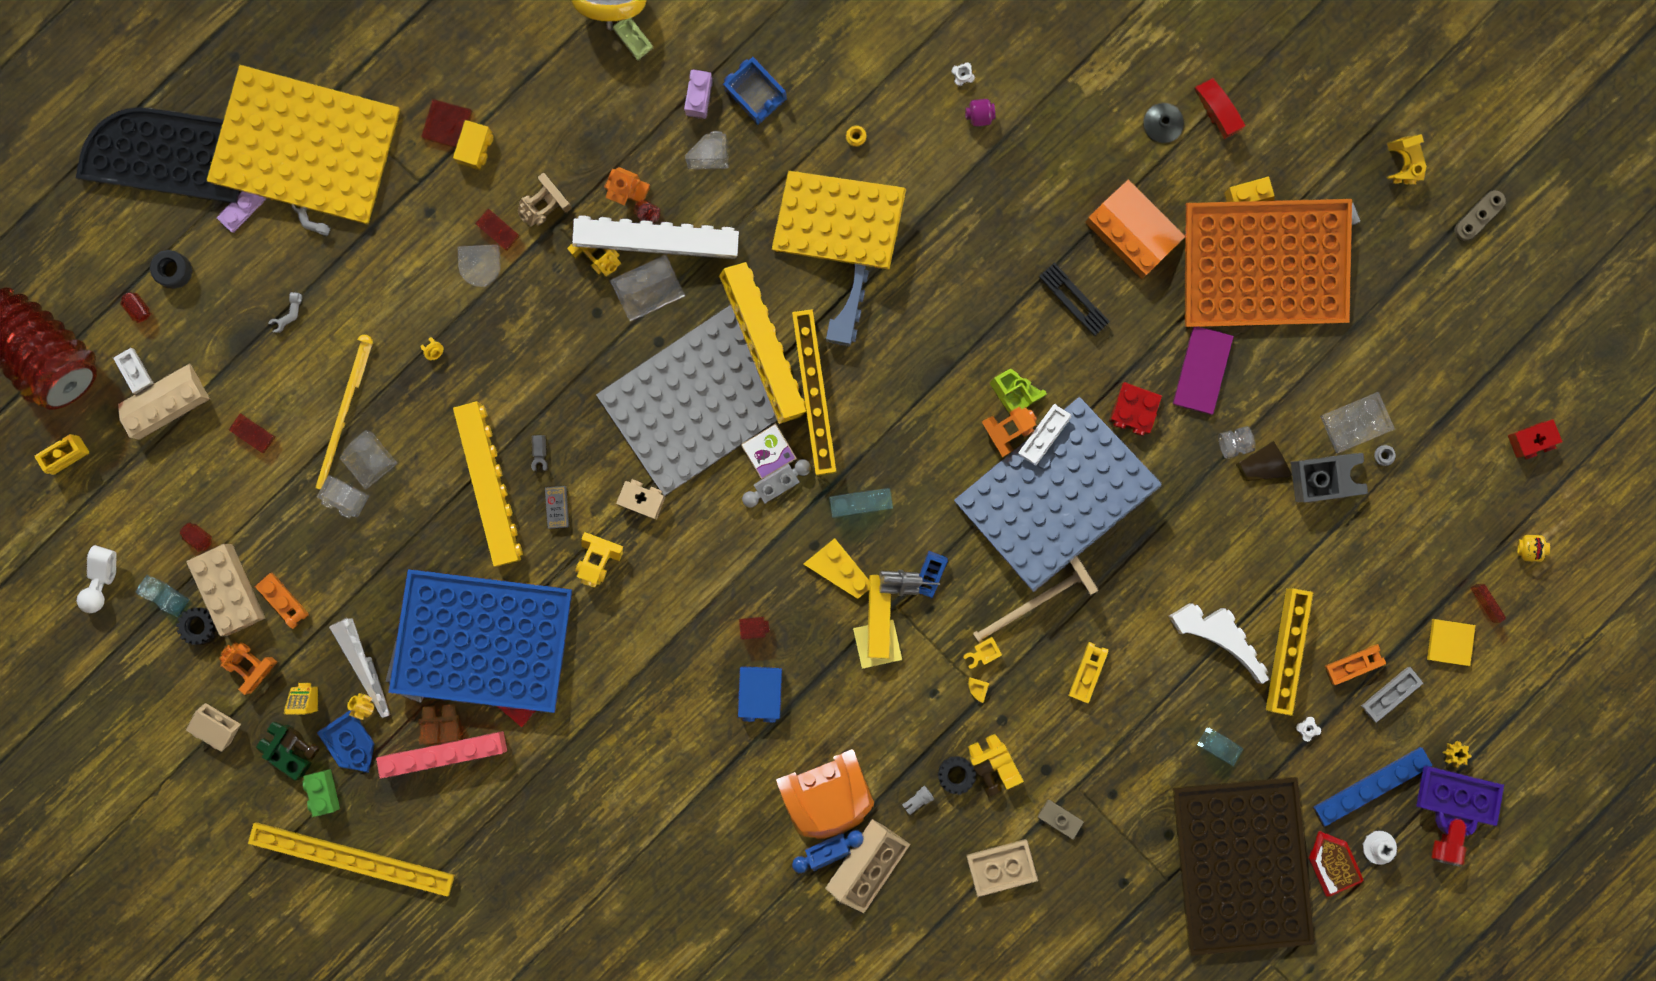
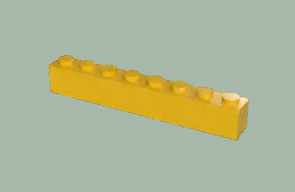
[719,262,806,424]
[792,309,836,476]
[453,401,523,567]

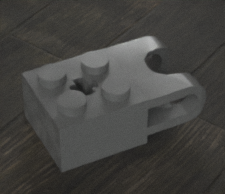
[1291,453,1368,503]

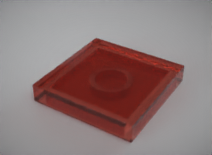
[421,99,473,148]

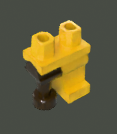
[968,734,1024,797]

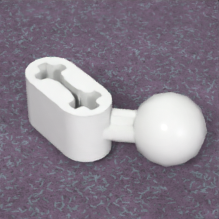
[77,545,116,613]

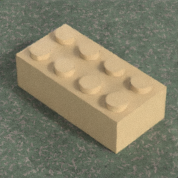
[186,544,265,636]

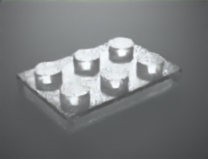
[1320,392,1395,453]

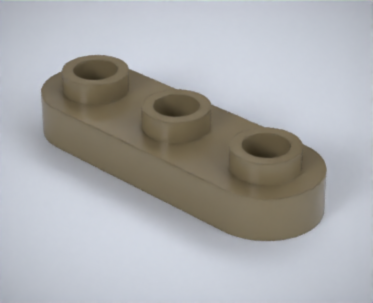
[1455,191,1506,241]

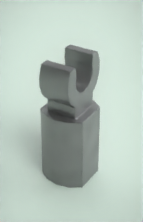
[531,435,548,471]

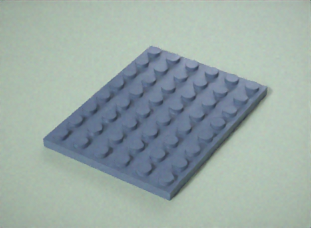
[954,397,1161,592]

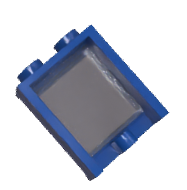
[723,57,787,125]

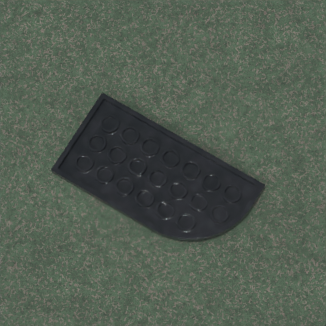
[76,107,240,203]

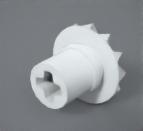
[1363,831,1397,865]

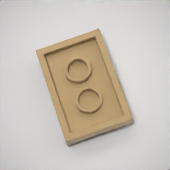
[966,839,1038,897]

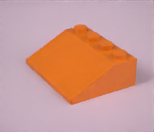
[1085,180,1185,279]

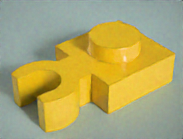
[963,637,1002,668]

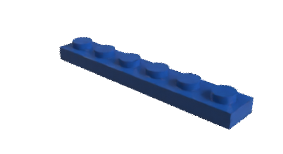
[1313,747,1433,826]

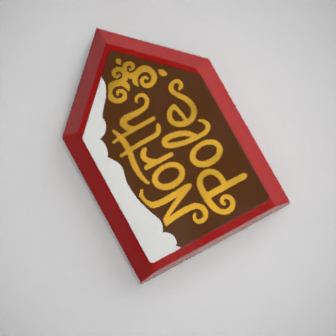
[1309,831,1364,897]

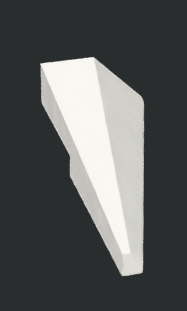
[330,618,390,718]

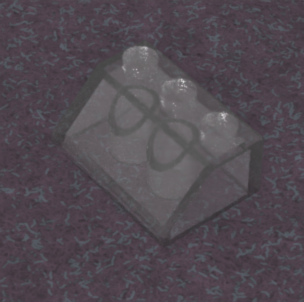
[610,255,685,321]

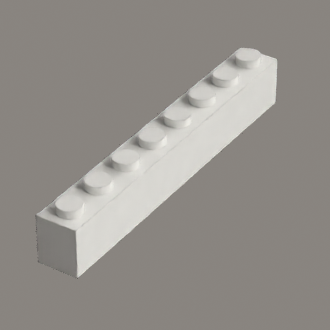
[573,216,739,259]

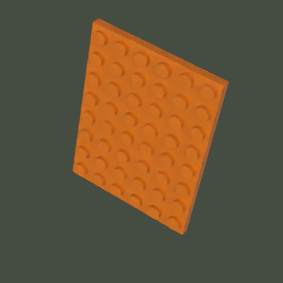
[1185,199,1352,327]

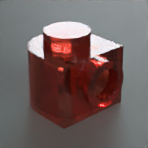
[634,200,661,224]

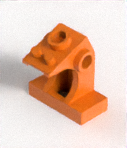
[605,167,650,206]
[982,406,1037,457]
[219,642,277,695]

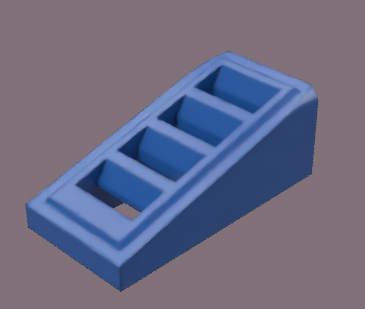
[919,551,948,598]

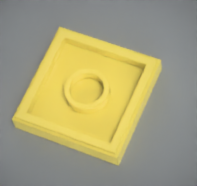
[853,620,902,669]

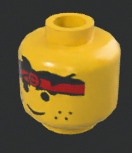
[1517,535,1550,562]

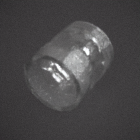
[1218,426,1255,459]

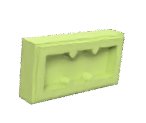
[613,18,653,60]

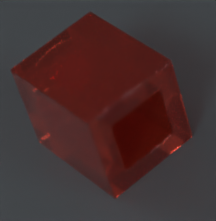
[739,616,770,640]

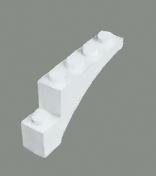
[1168,604,1269,684]

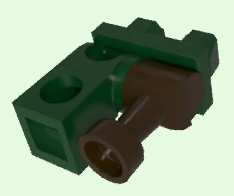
[256,722,320,781]

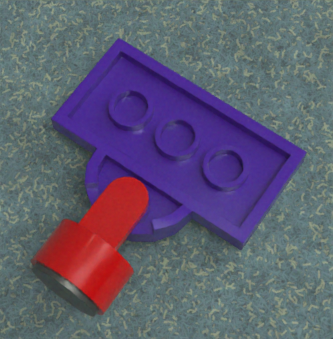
[1416,766,1504,867]

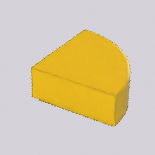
[968,677,989,703]

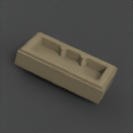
[1037,799,1084,839]

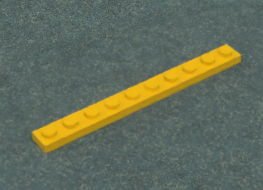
[248,822,455,896]

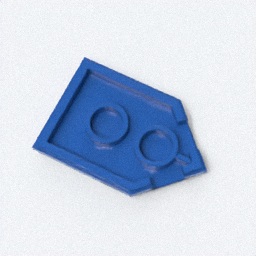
[317,711,375,772]

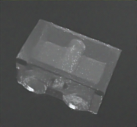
[317,475,369,518]

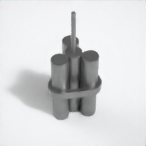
[879,570,940,596]

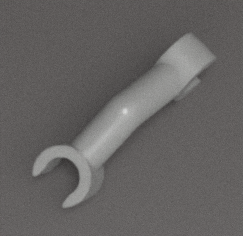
[292,205,330,236]
[268,292,302,333]

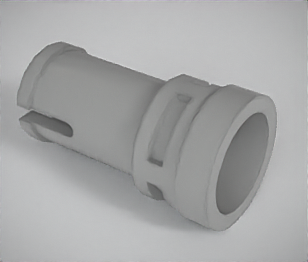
[902,786,934,815]

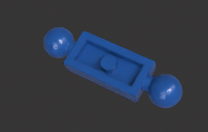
[792,831,864,873]

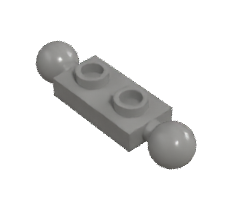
[742,460,811,508]

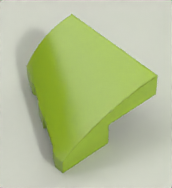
[990,369,1047,414]

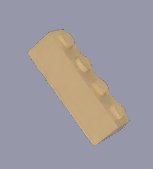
[118,364,210,440]
[825,819,910,913]

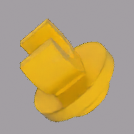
[421,338,443,360]

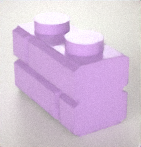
[684,70,713,118]

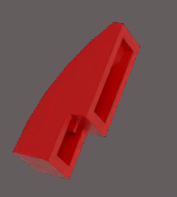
[1194,78,1246,139]

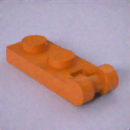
[255,573,309,629]
[1325,644,1386,685]

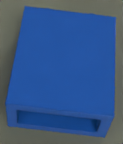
[738,666,782,722]

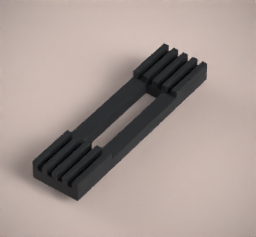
[1039,262,1110,336]

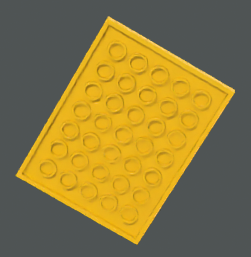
[207,65,400,224]

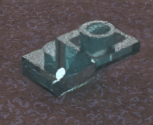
[135,575,189,617]

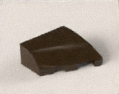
[1236,441,1292,481]

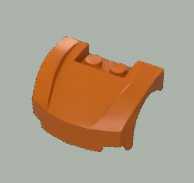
[776,750,874,839]

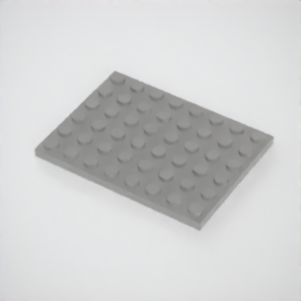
[596,305,777,496]

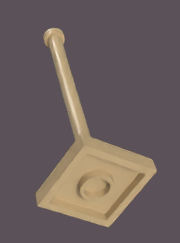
[973,556,1098,643]

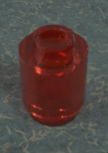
[120,292,151,323]
[180,522,212,552]

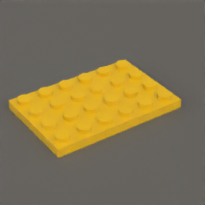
[772,171,906,269]

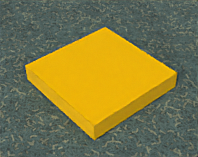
[1427,619,1476,666]

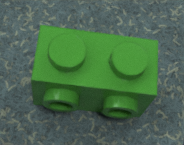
[303,769,340,817]

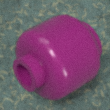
[965,99,995,127]

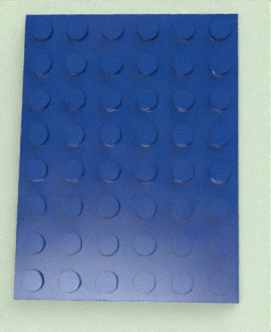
[389,569,572,713]

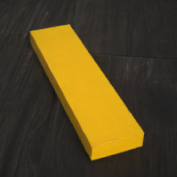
[867,575,891,659]

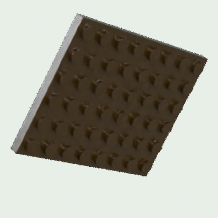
[1172,777,1315,956]

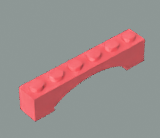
[376,731,507,778]

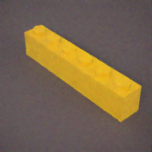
[1266,588,1313,715]

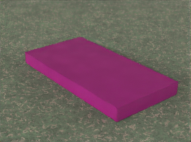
[1172,327,1233,415]

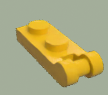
[1068,642,1108,703]

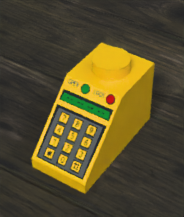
[285,683,318,714]

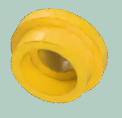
[846,126,866,146]

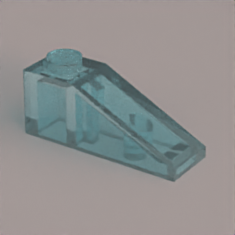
[829,488,893,518]

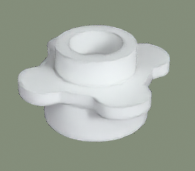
[952,63,974,86]
[1296,717,1321,742]

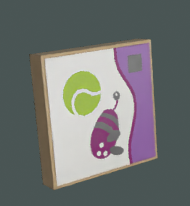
[741,424,797,479]

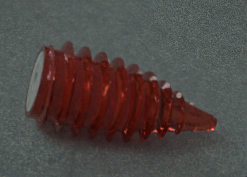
[0,287,97,410]

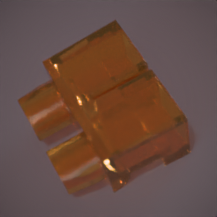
[418,704,463,745]

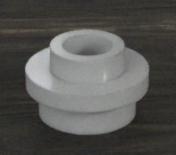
[1374,445,1396,466]

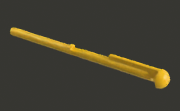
[315,335,373,490]

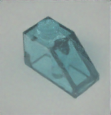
[1197,728,1243,766]

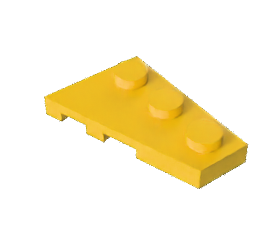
[804,538,869,599]

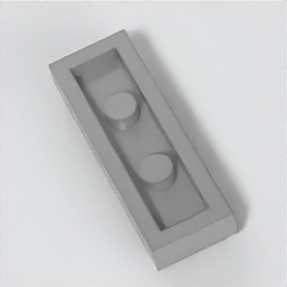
[1361,667,1423,722]

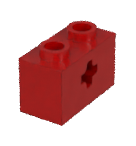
[1507,419,1562,460]

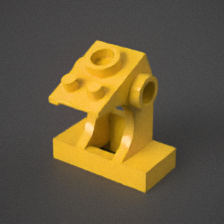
[1387,134,1426,185]
[567,243,621,277]
[575,532,623,587]

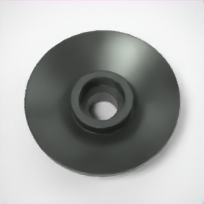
[1143,103,1184,143]

